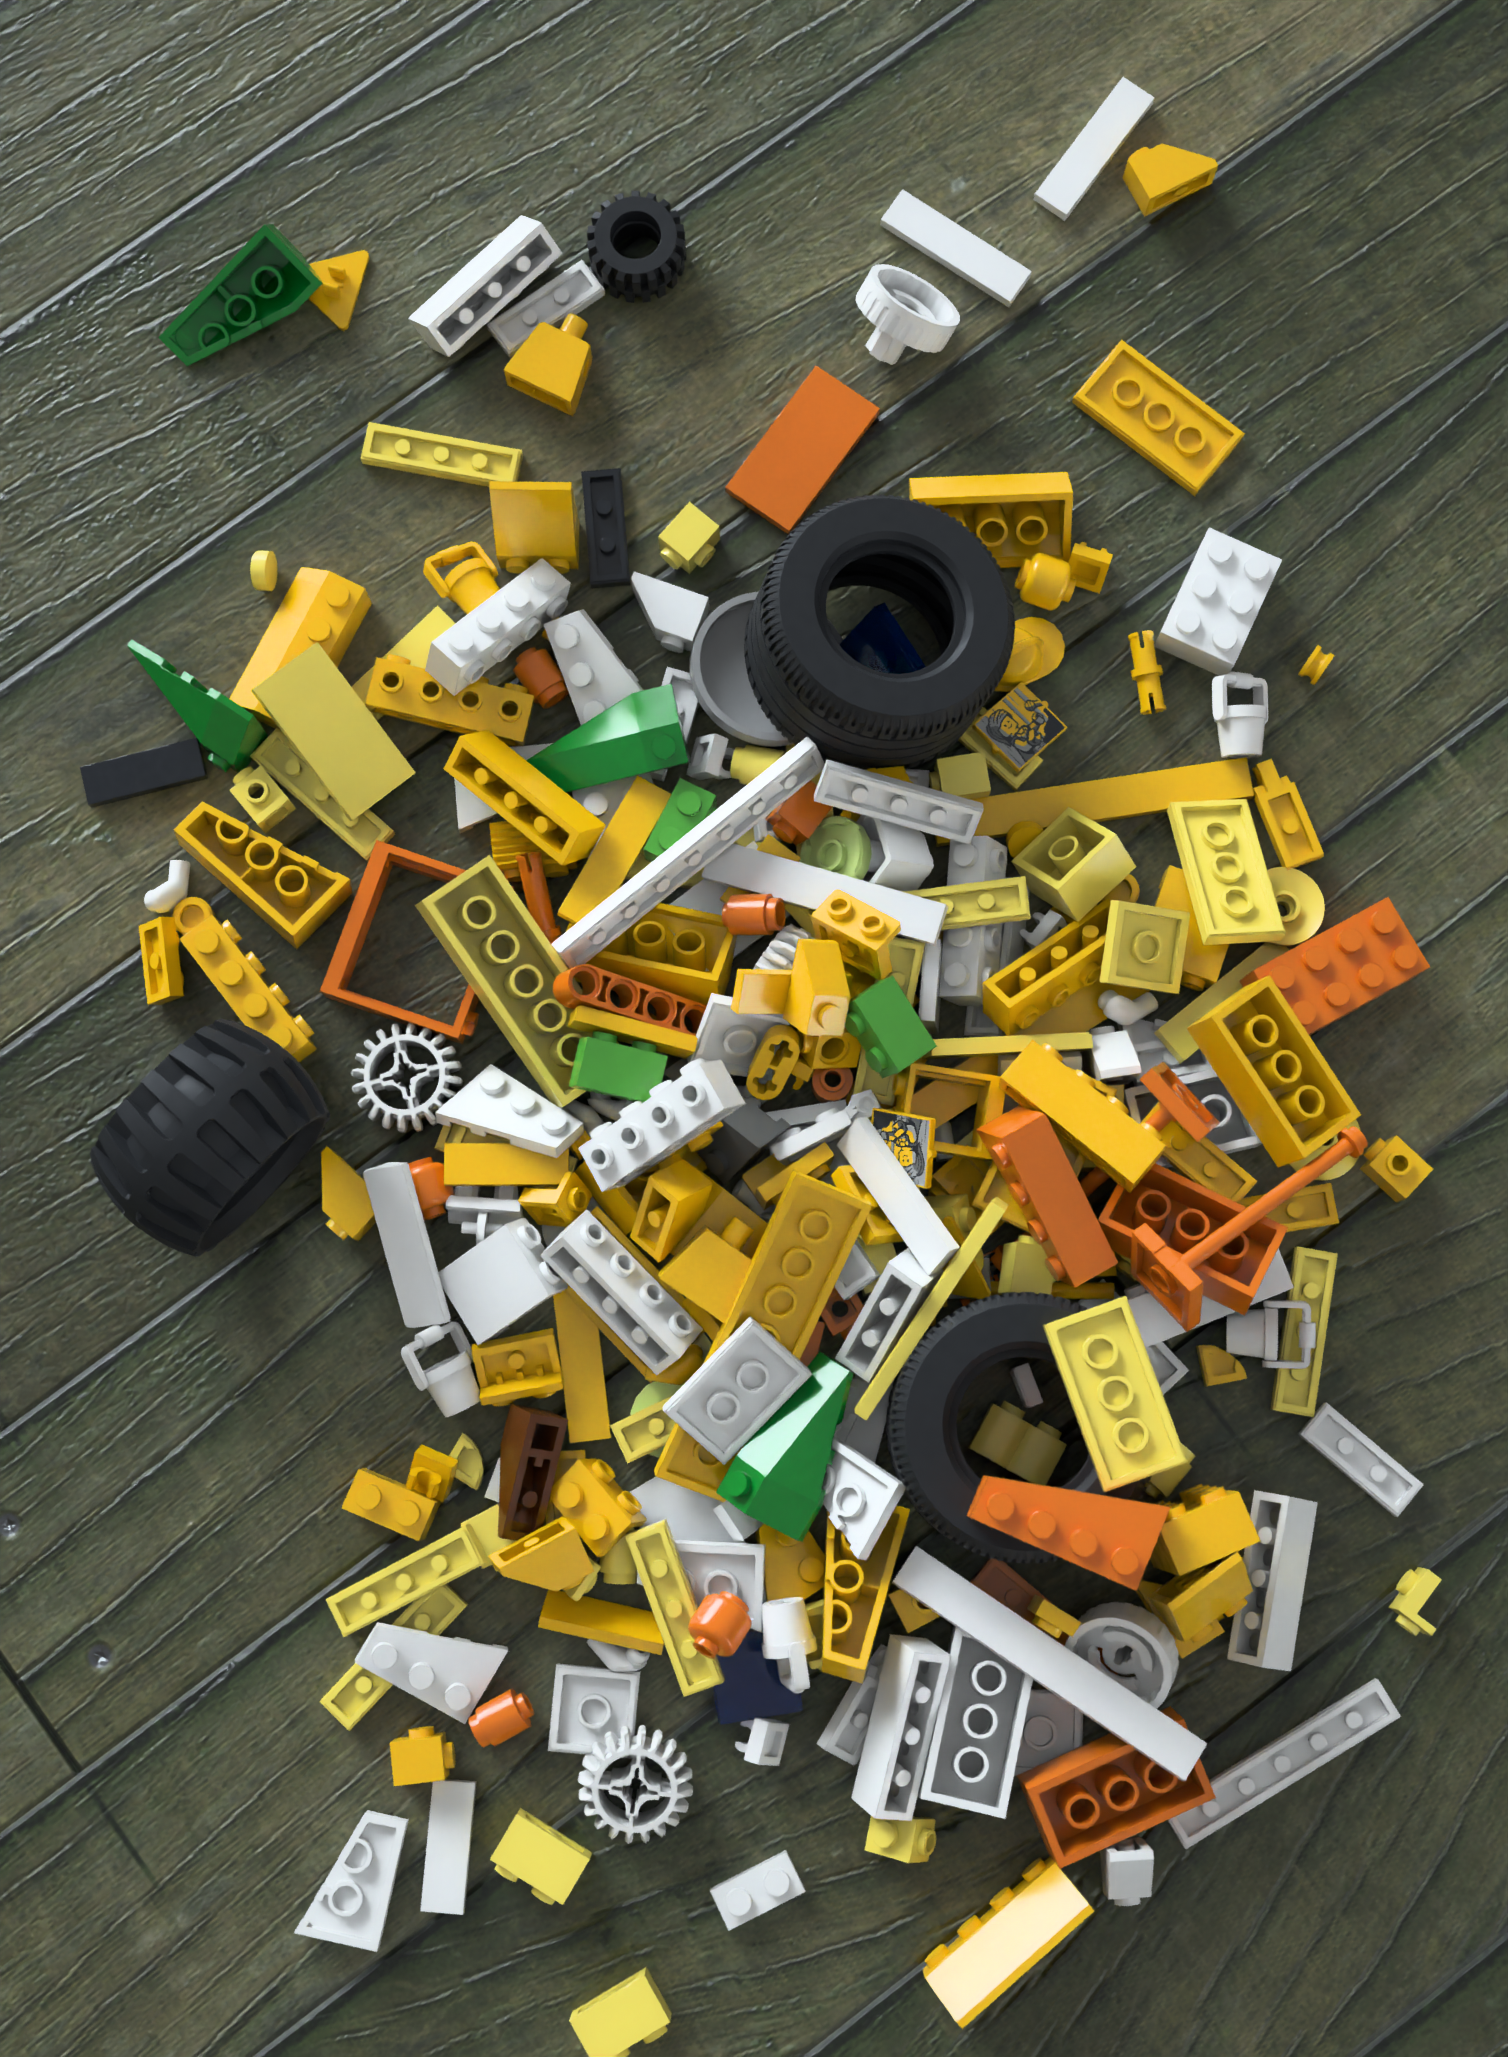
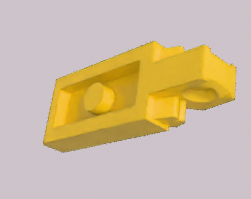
[1252,759,1324,870]

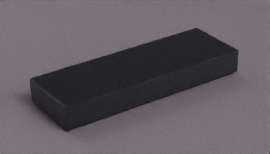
[581,468,631,589]
[80,738,208,808]

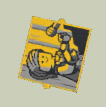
[972,682,1068,773]
[872,1108,937,1189]

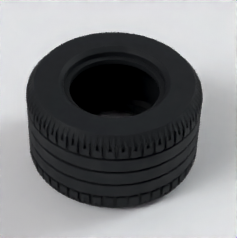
[744,495,1015,770]
[886,1292,1151,1564]

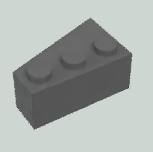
[662,1058,791,1185]

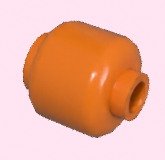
[408,1157,455,1221]
[688,1591,752,1659]

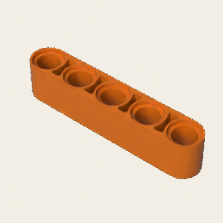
[553,964,707,1036]

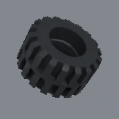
[587,191,686,303]

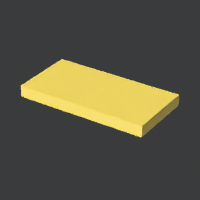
[251,642,416,821]
[1167,799,1286,945]
[1043,1296,1188,1492]

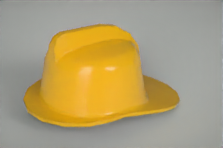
[994,617,1065,692]

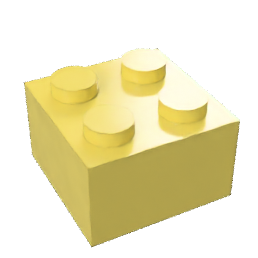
[1011,807,1136,922]

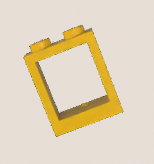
[892,1063,1005,1161]

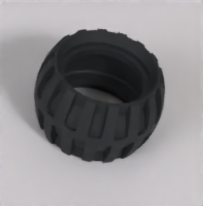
[90,1019,330,1257]

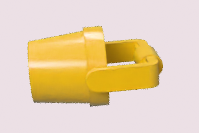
[423,541,500,614]

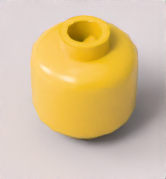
[1014,553,1077,611]

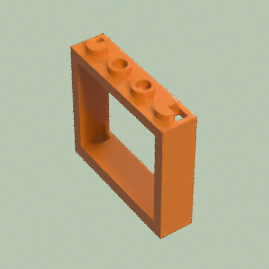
[320,840,517,1044]

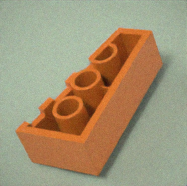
[976,1106,1118,1288]
[967,1475,1171,1591]

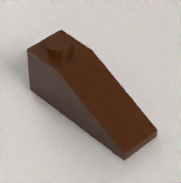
[498,1404,568,1540]

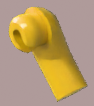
[645,1344,704,1385]

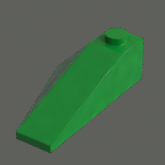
[158,224,323,366]
[127,639,268,773]
[526,684,691,793]
[716,1352,854,1542]

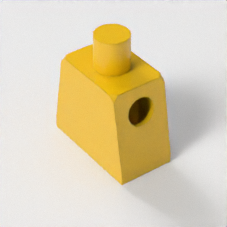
[504,313,592,416]
[658,1216,755,1324]

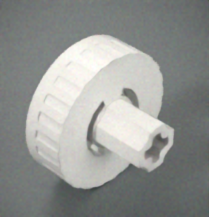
[856,264,960,365]
[1065,1602,1179,1709]

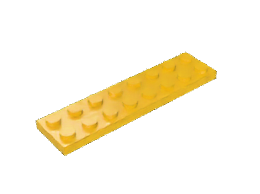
[654,1169,872,1502]

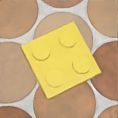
[1100,900,1190,994]

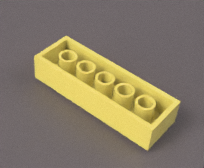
[415,855,619,1108]

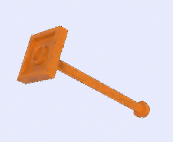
[991,1061,1220,1271]
[1131,1126,1368,1332]

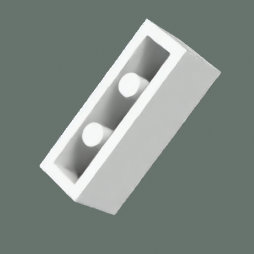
[835,1247,943,1383]

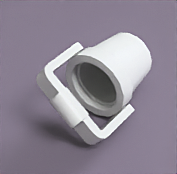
[1212,671,1268,759]
[1226,1300,1316,1369]
[401,1321,480,1417]
[761,1597,817,1694]

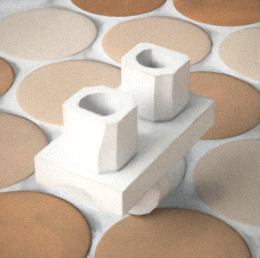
[446,1186,523,1245]

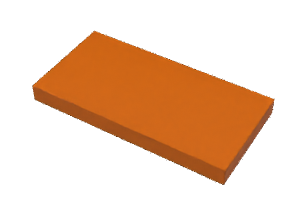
[725,366,880,535]

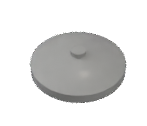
[690,592,847,747]

